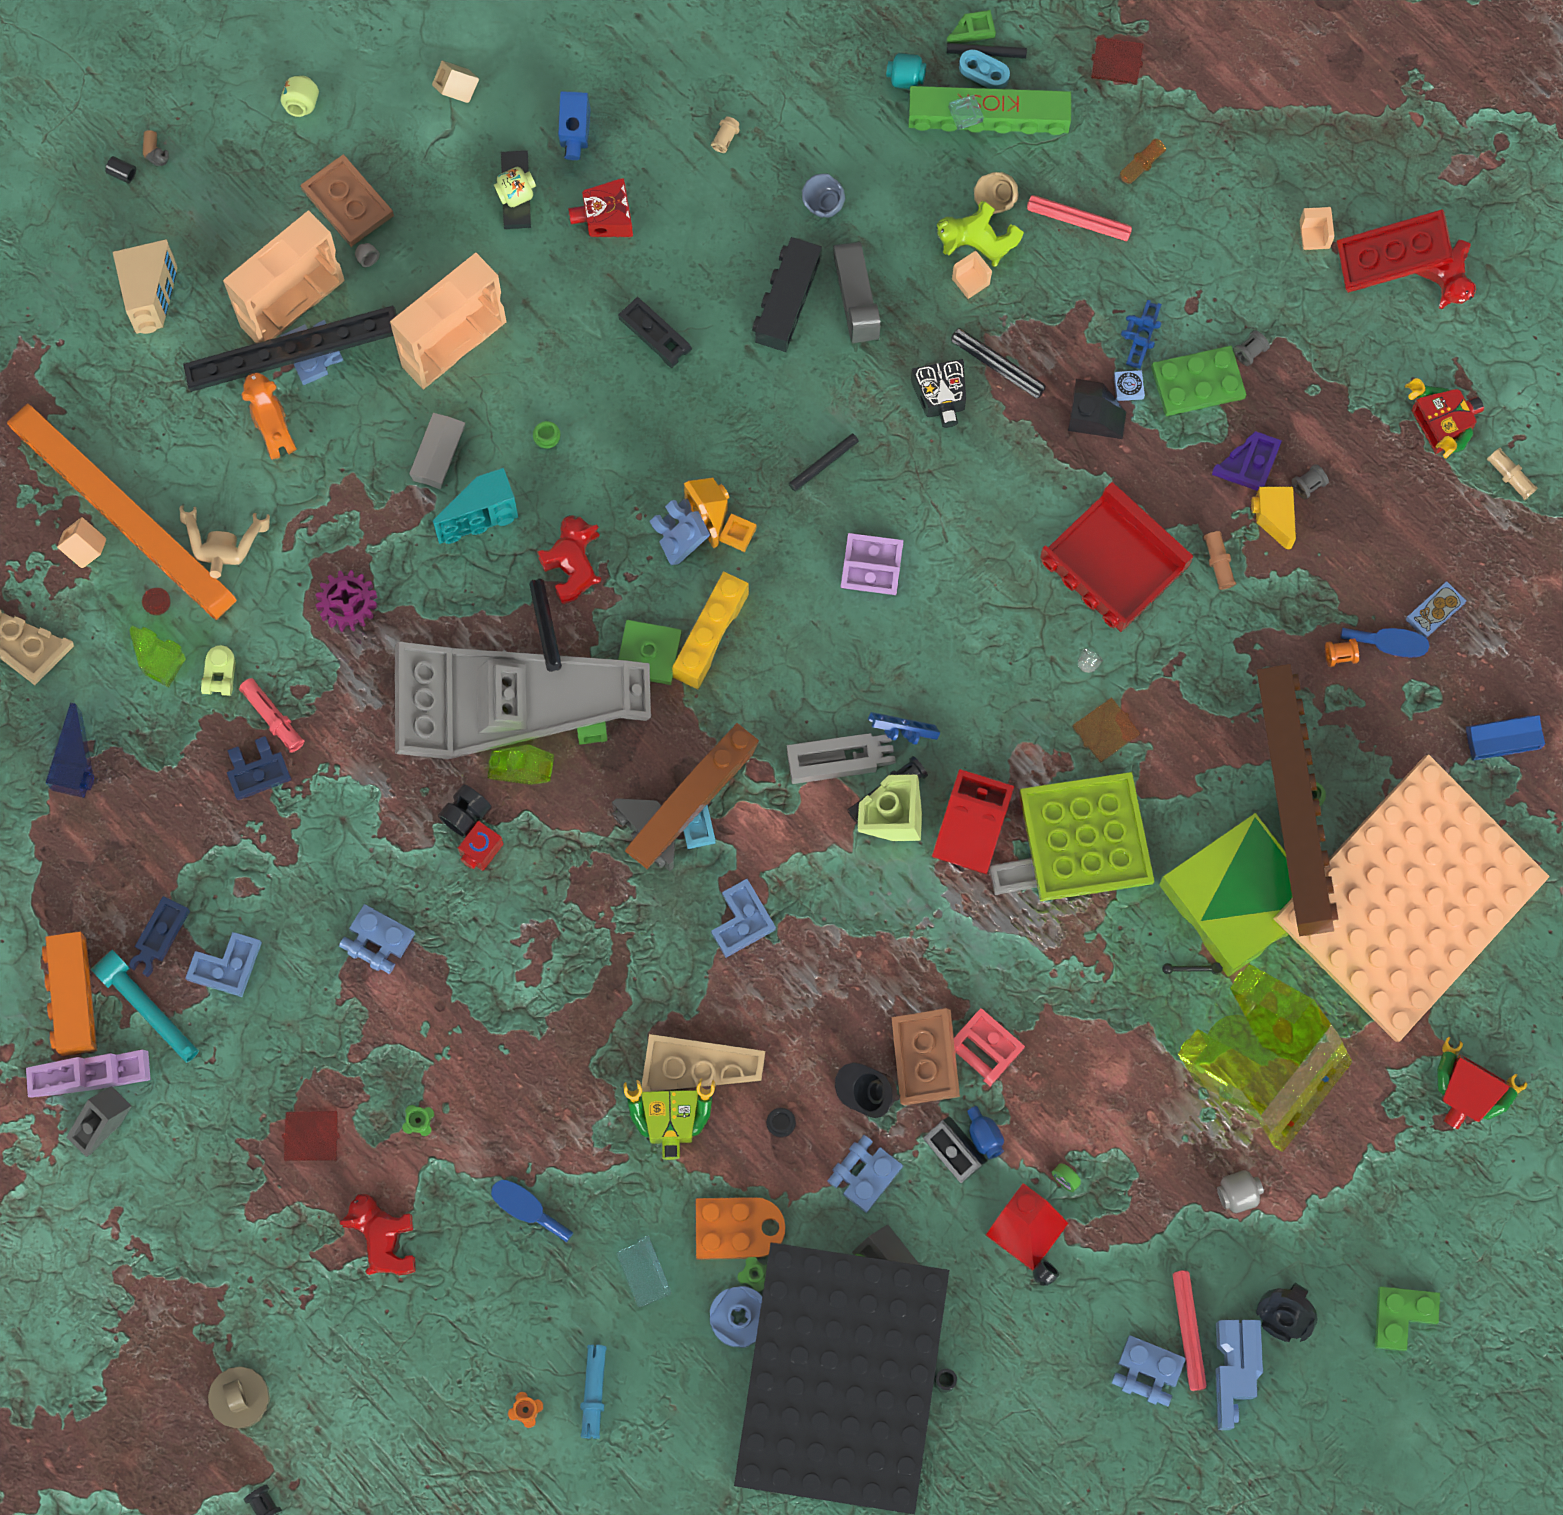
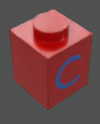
[458,821,504,871]

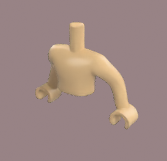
[180,506,270,578]

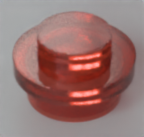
[142,588,171,615]

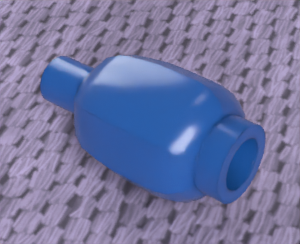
[967,1106,1004,1159]

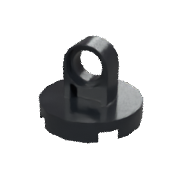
[1256,1282,1318,1342]

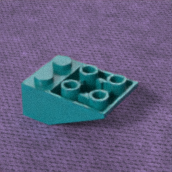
[433,468,518,544]

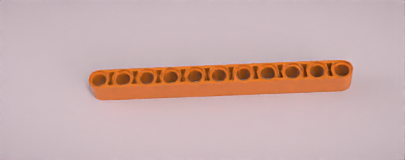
[7,403,237,620]

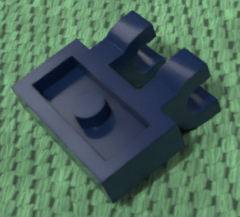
[227,736,292,800]

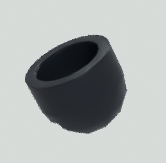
[1033,1259,1059,1286]

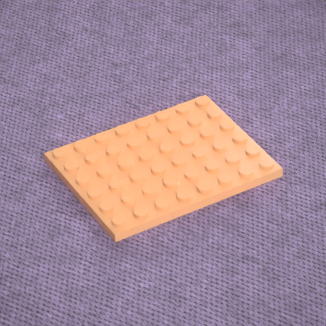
[1273,755,1550,1042]

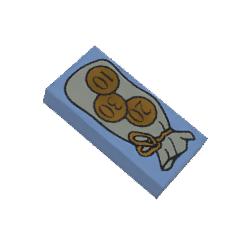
[1405,581,1466,638]

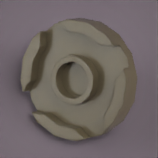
[208,1367,270,1429]

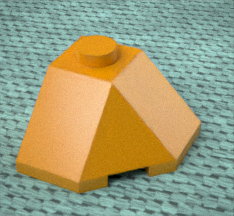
[684,478,729,549]

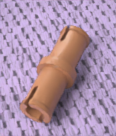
[1204,531,1236,590]

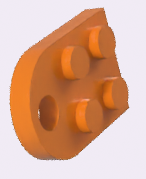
[696,1198,785,1260]

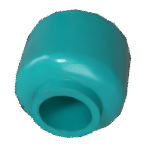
[886,53,926,90]

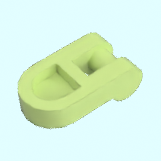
[201,645,236,696]

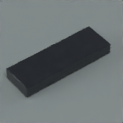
[501,150,531,229]

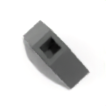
[612,798,676,872]

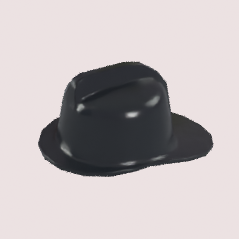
[835,1062,900,1118]

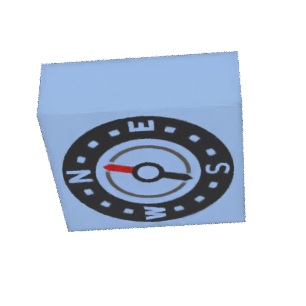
[1113,370,1145,401]

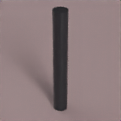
[946,42,1027,59]
[788,433,859,492]

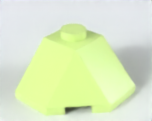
[858,775,922,841]

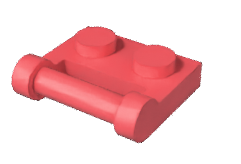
[954,1008,1025,1087]

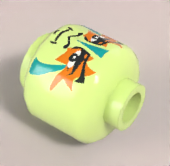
[281,76,319,117]
[494,167,536,207]

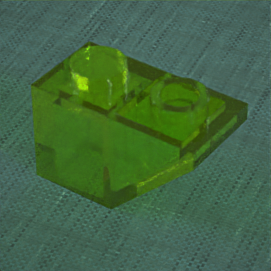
[129,625,186,688]
[487,744,554,785]

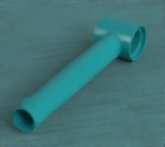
[90,950,199,1063]

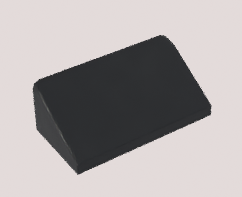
[923,1117,987,1183]

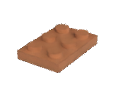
[300,154,394,247]
[892,1008,960,1105]

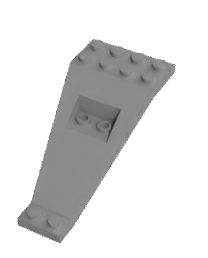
[395,642,651,759]

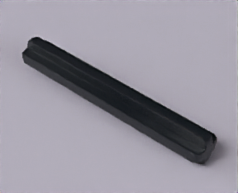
[951,328,1046,398]
[529,578,562,672]

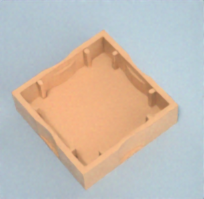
[223,210,345,343]
[390,253,506,390]

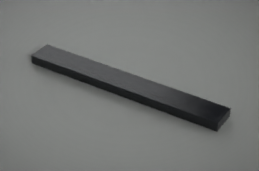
[183,305,397,392]

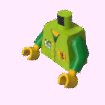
[623,1078,716,1160]

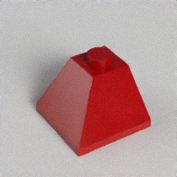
[985,1183,1068,1271]

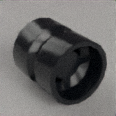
[438,784,492,838]

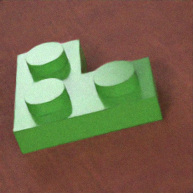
[1375,1286,1440,1351]

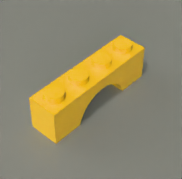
[672,571,749,689]

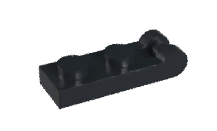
[618,297,692,368]

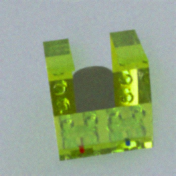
[1178,964,1352,1152]

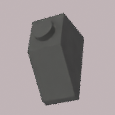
[66,1086,132,1157]

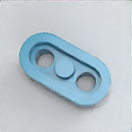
[959,50,1010,89]

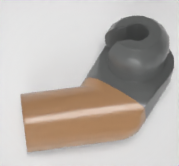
[143,130,169,166]

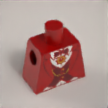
[568,178,633,237]

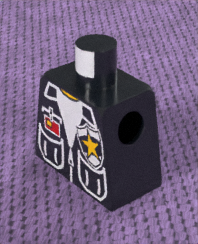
[911,359,966,428]

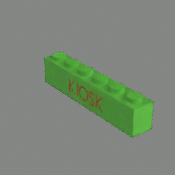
[908,86,1071,135]

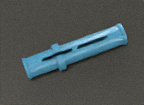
[580,1345,607,1439]

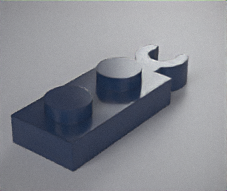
[129,896,190,977]

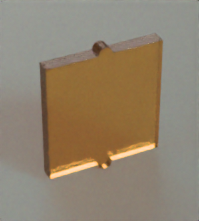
[1072,698,1140,763]

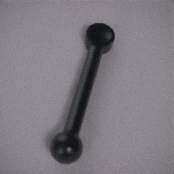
[1162,962,1223,975]

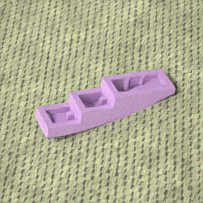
[26,1050,151,1097]

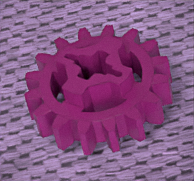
[316,570,378,632]

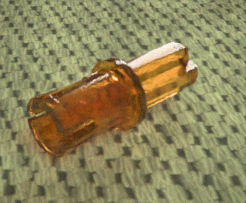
[1119,138,1166,184]

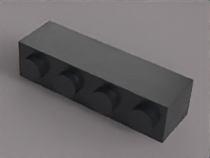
[752,237,822,352]

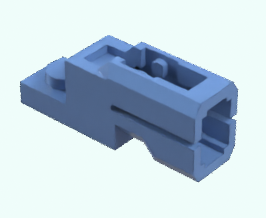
[1215,1320,1263,1430]

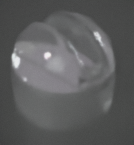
[1078,649,1103,673]

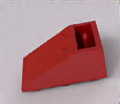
[932,769,1014,874]

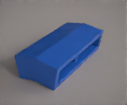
[1466,715,1545,761]

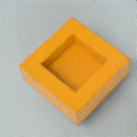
[719,513,757,552]

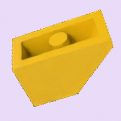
[1251,487,1296,549]

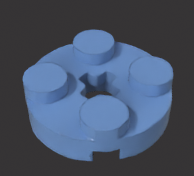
[710,1286,762,1348]

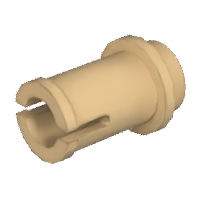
[711,117,740,153]

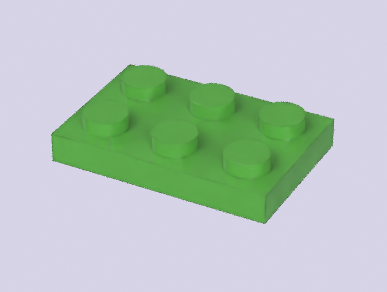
[1151,345,1246,416]

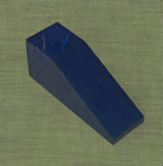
[45,702,94,798]

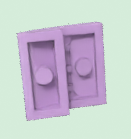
[841,533,904,595]

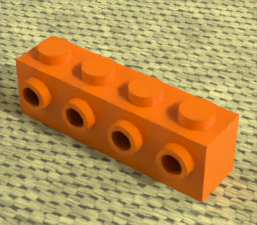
[42,931,97,1056]

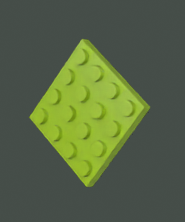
[1019,772,1154,901]

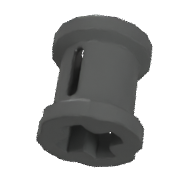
[1233,330,1270,366]
[1291,464,1329,500]

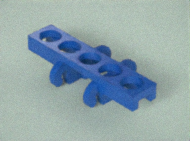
[1121,300,1162,369]
[868,712,940,745]

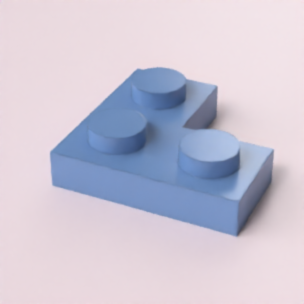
[711,879,776,958]
[186,932,262,997]

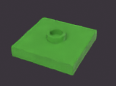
[618,620,682,685]

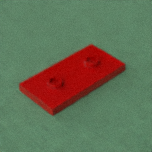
[1337,209,1454,293]

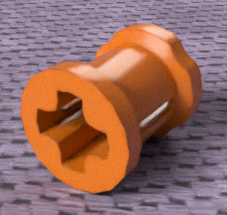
[1325,638,1359,667]

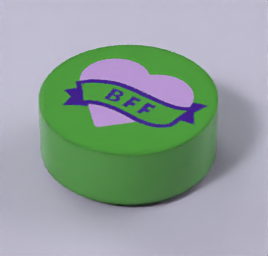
[1052,1164,1081,1192]

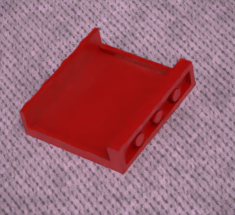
[1040,482,1193,632]

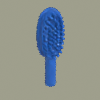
[1340,628,1429,657]
[491,1180,573,1242]

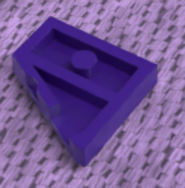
[1212,431,1282,491]

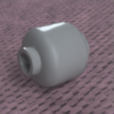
[1217,1170,1264,1214]

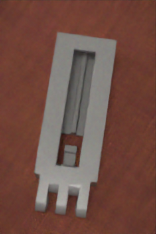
[787,733,896,784]

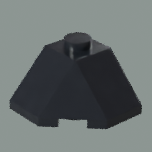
[1068,379,1126,439]

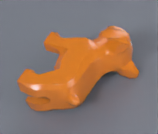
[241,372,297,460]

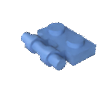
[339,904,415,974]
[827,1135,903,1213]
[1112,1335,1186,1406]

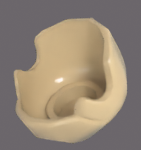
[974,172,1018,214]

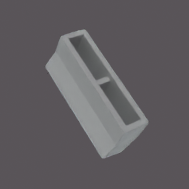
[409,413,465,489]

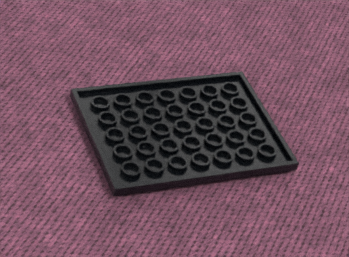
[734,1242,950,1515]

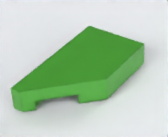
[947,10,996,43]

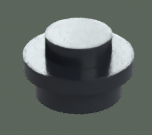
[766,1108,796,1138]

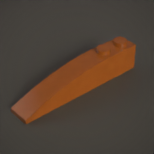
[625,723,759,869]

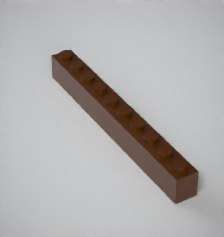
[1256,664,1339,937]

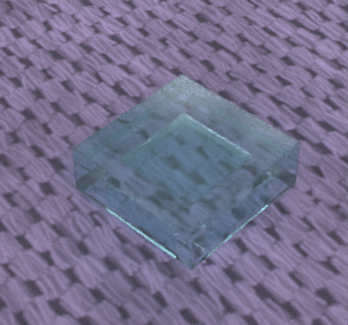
[948,95,984,130]

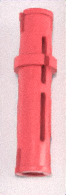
[239,678,305,753]

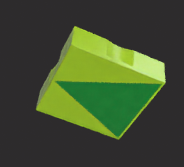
[1159,813,1293,977]

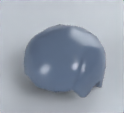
[802,173,845,218]

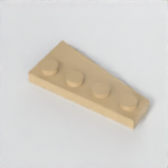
[0,610,74,685]
[641,1034,766,1092]

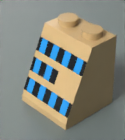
[113,239,178,334]

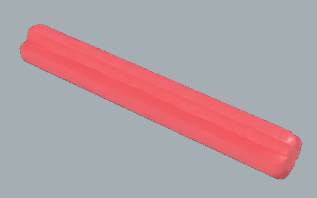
[1027,195,1132,241]
[1173,1271,1207,1391]

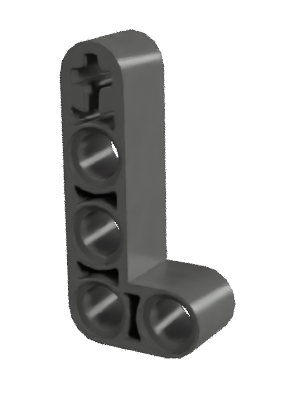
[833,241,880,344]

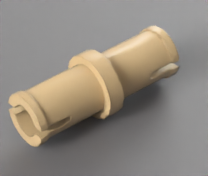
[1487,448,1538,500]

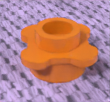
[508,1392,543,1428]

